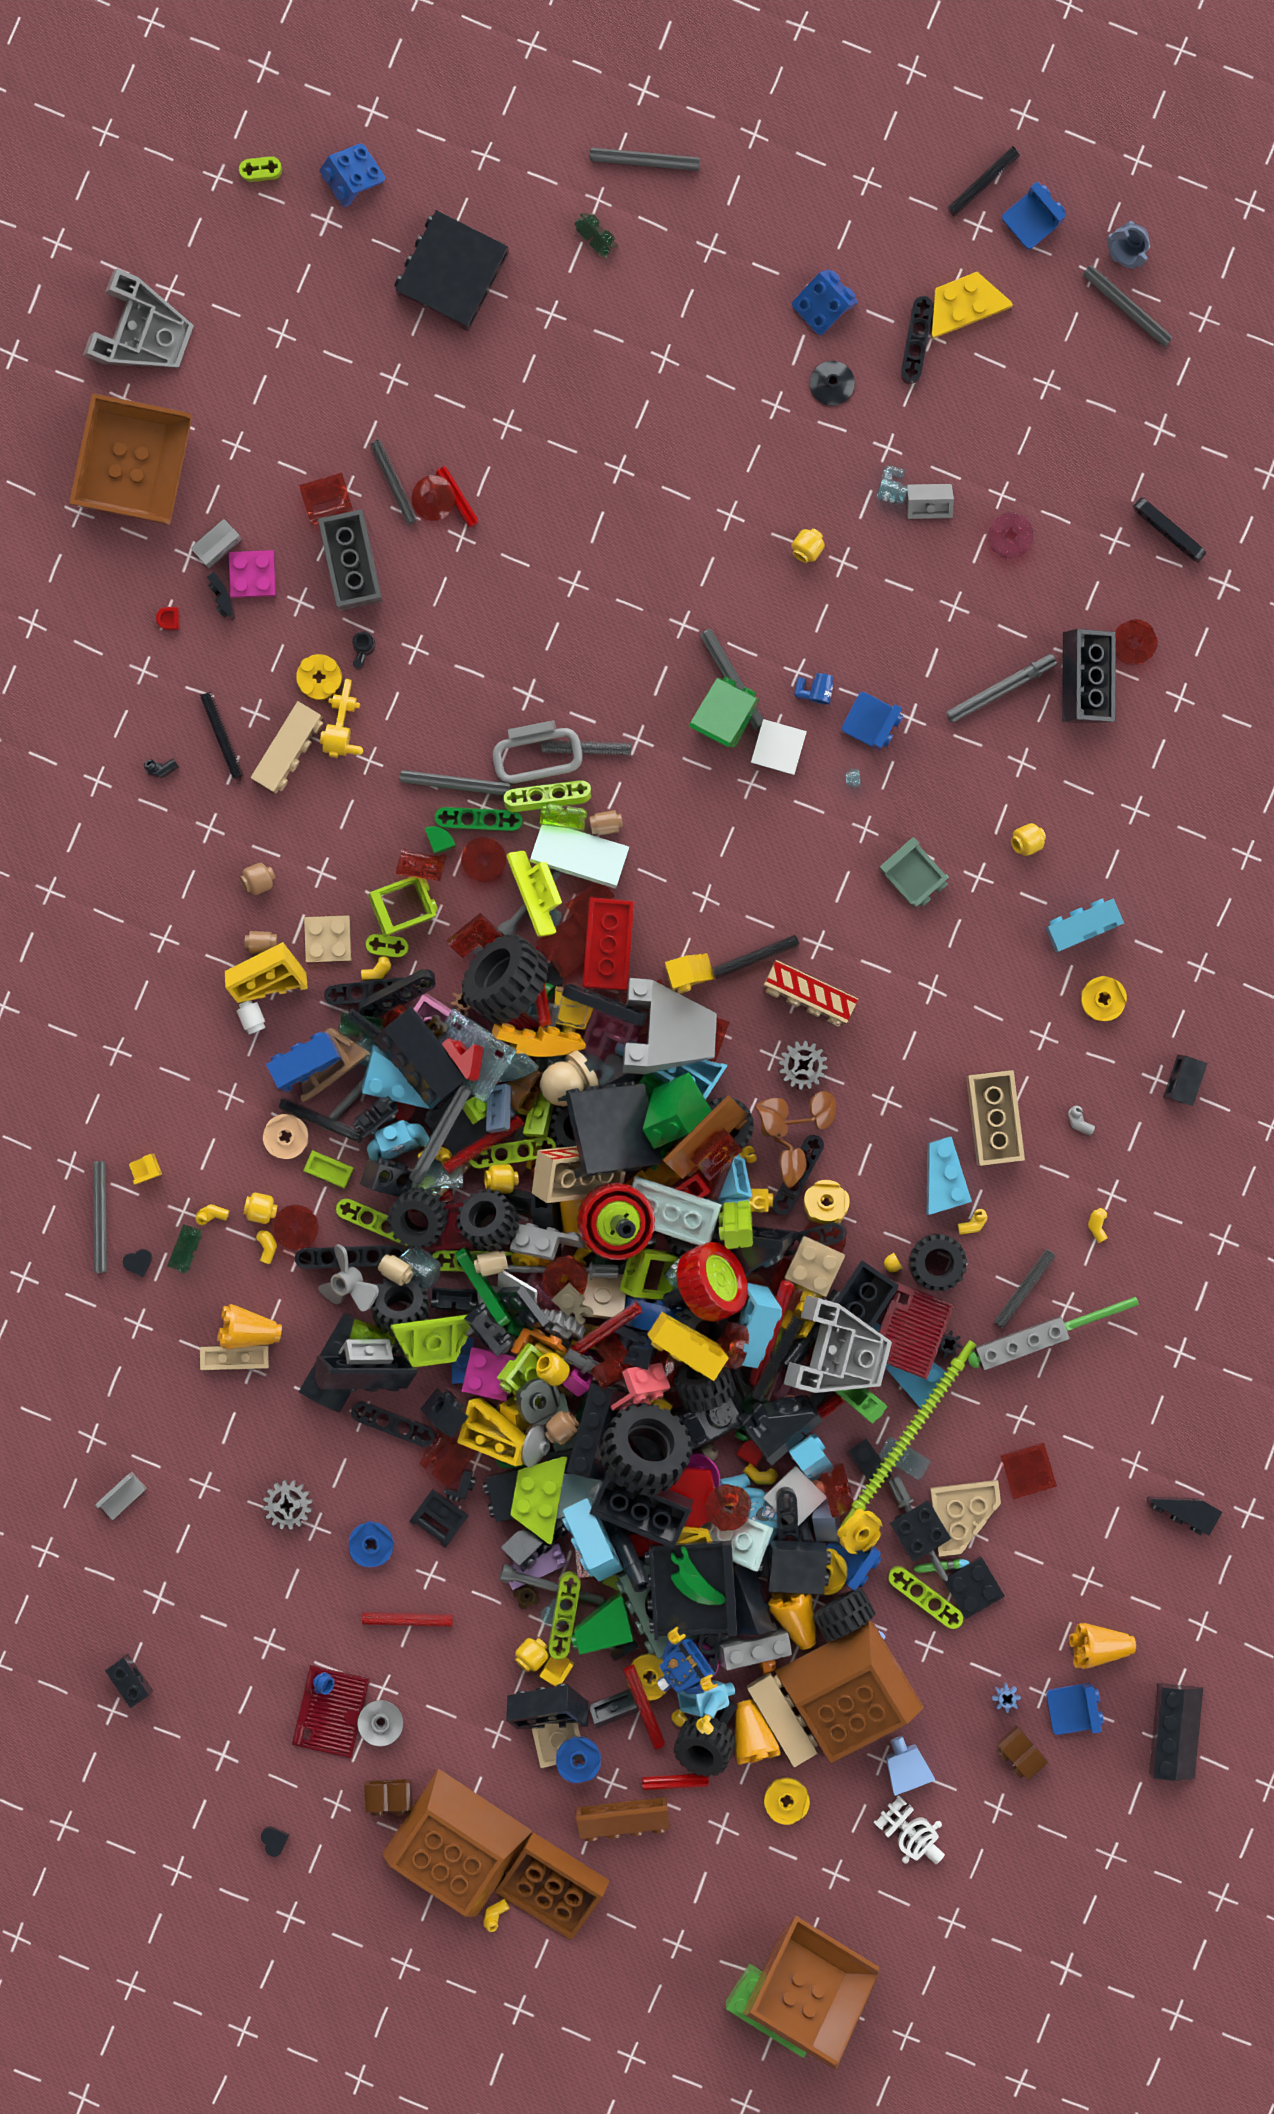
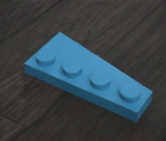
[872,1322,947,1409]

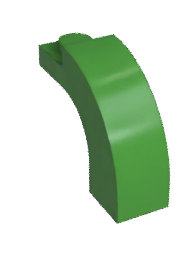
[835,1388,888,1424]

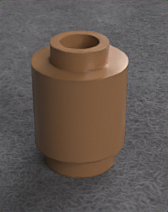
[590,810,623,836]
[245,931,277,954]

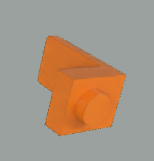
[511,1328,567,1356]

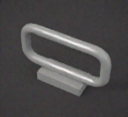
[493,720,582,784]

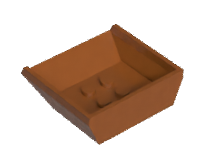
[69,393,193,525]
[775,1621,924,1763]
[382,1768,533,1917]
[743,1916,880,2070]

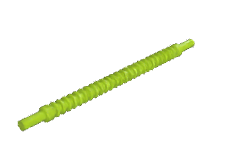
[840,1340,977,1527]

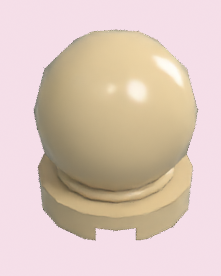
[540,1050,599,1107]

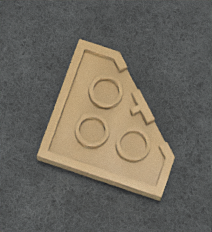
[930,1480,1001,1556]

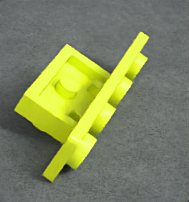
[507,851,562,937]

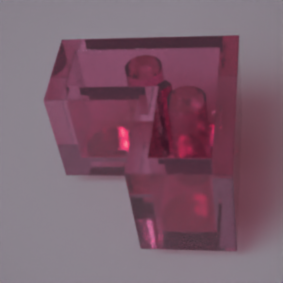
[583,1009,642,1058]

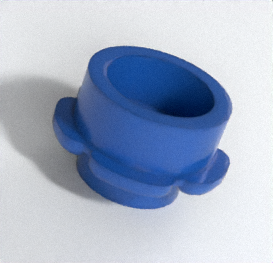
[313,1672,334,1695]

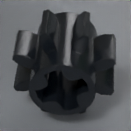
[937,1330,962,1358]

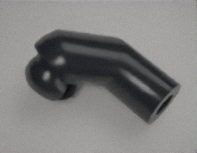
[144,758,179,778]

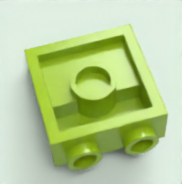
[497,1343,543,1405]

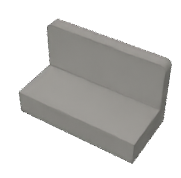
[907,484,954,519]
[191,519,242,569]
[339,1339,393,1364]
[95,1472,147,1520]

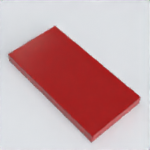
[582,897,634,991]

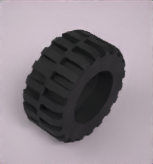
[462,935,548,1023]
[600,1403,692,1495]

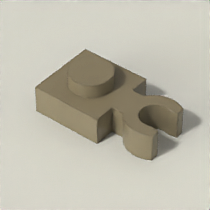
[552,1283,594,1324]

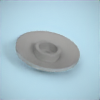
[522,1424,550,1467]
[358,1700,403,1746]

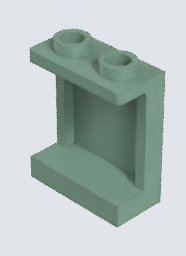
[878,837,949,908]

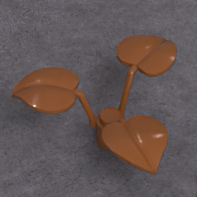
[755,1091,836,1188]

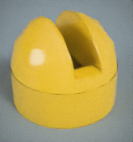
[884,1253,902,1272]

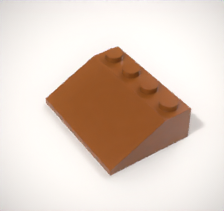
[663,1095,748,1179]
[495,1832,610,1940]

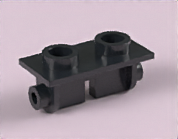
[431,1287,478,1312]

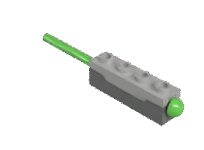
[968,1297,1139,1370]

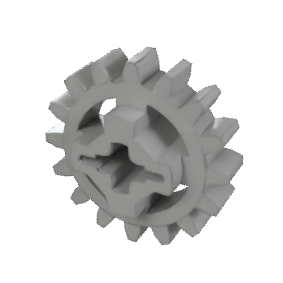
[779,1041,828,1090]
[542,1309,586,1340]
[263,1480,313,1530]

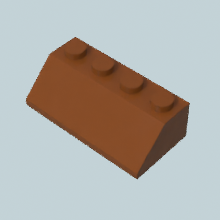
[576,1796,670,1841]

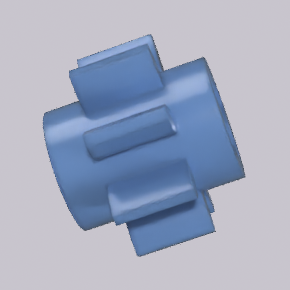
[992,1683,1021,1713]

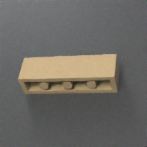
[251,701,323,794]
[747,1672,818,1767]

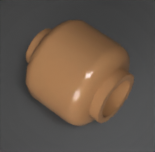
[240,863,275,895]
[545,1411,579,1445]

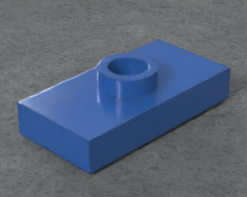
[451,1337,474,1384]

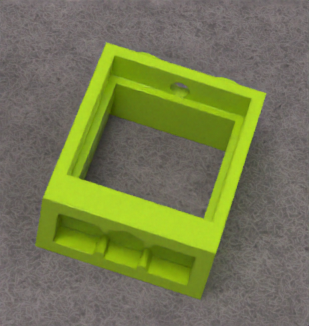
[367,874,438,937]
[620,1248,682,1300]

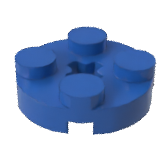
[349,1521,394,1567]
[556,1736,601,1783]

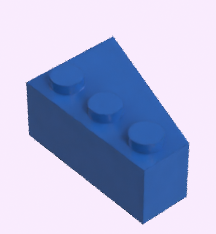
[266,1032,342,1093]
[624,1295,683,1331]

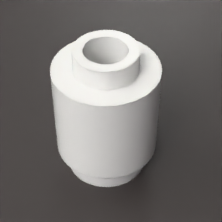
[236,1000,265,1035]

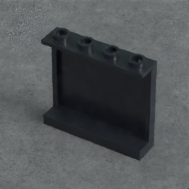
[394,210,509,332]
[558,1081,662,1179]
[645,1540,737,1640]

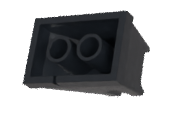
[718,1226,797,1278]
[670,1395,744,1452]
[739,1395,823,1465]

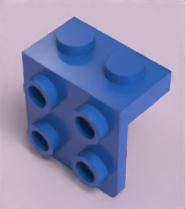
[319,143,385,208]
[1002,181,1066,250]
[792,269,858,335]
[841,692,903,751]
[826,1542,881,1590]
[1046,1682,1104,1735]

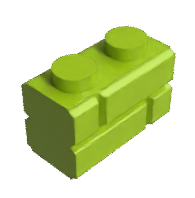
[719,1200,753,1249]

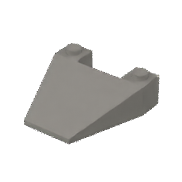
[83,268,194,368]
[622,978,717,1074]
[784,1296,892,1393]

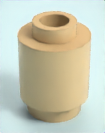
[474,1250,508,1277]
[378,1254,413,1286]

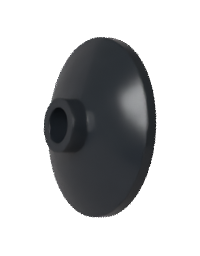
[810,361,855,406]

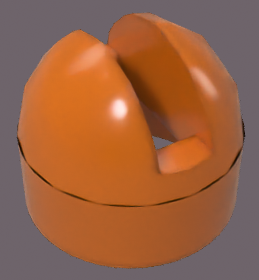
[759,1659,776,1674]

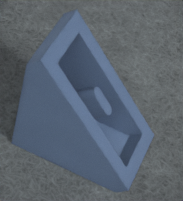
[812,1496,840,1542]

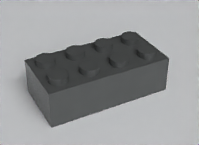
[318,509,383,611]

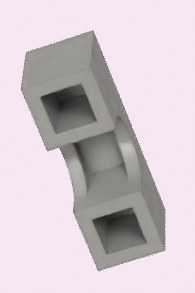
[718,1628,792,1670]

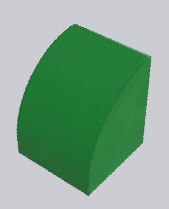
[425,826,456,855]

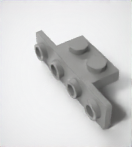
[510,1222,585,1261]

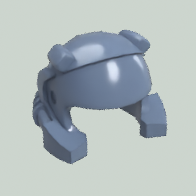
[1107,221,1150,269]

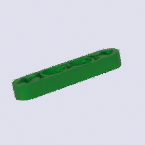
[435,807,523,832]
[455,1247,512,1327]

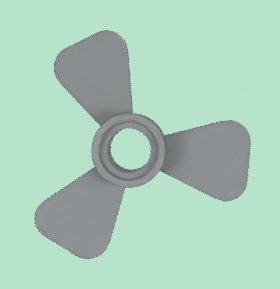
[318,1244,379,1311]

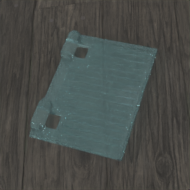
[440,1008,517,1103]

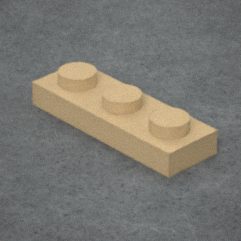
[200,1345,269,1370]

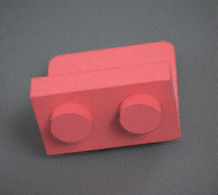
[611,1363,671,1411]

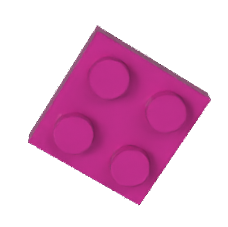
[229,550,276,598]
[462,1347,516,1401]

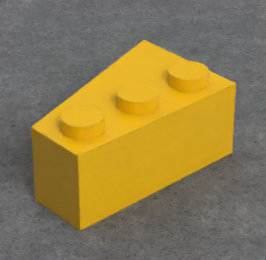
[225,942,308,1003]
[664,953,715,994]
[647,1312,729,1381]
[457,1397,526,1467]

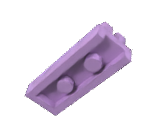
[509,1543,568,1590]

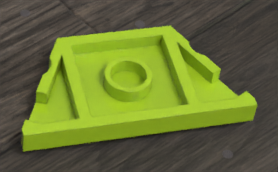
[391,1315,470,1368]
[511,1456,567,1544]

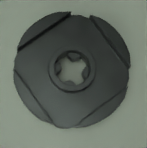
[516,1378,560,1425]

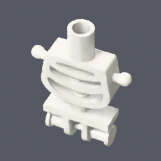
[874,1795,945,1864]

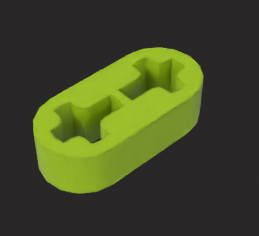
[239,157,282,182]
[366,934,409,958]

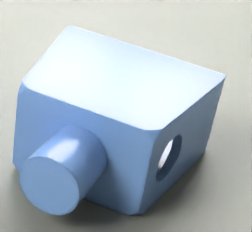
[886,1736,935,1796]

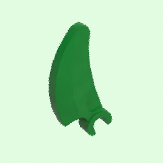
[671,1546,726,1605]

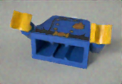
[657,1627,717,1694]

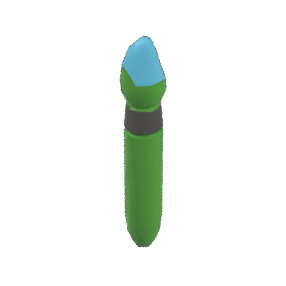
[914,1559,969,1573]

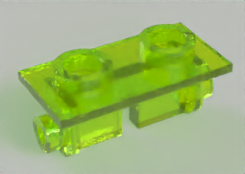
[540,803,587,830]
[350,1319,395,1346]

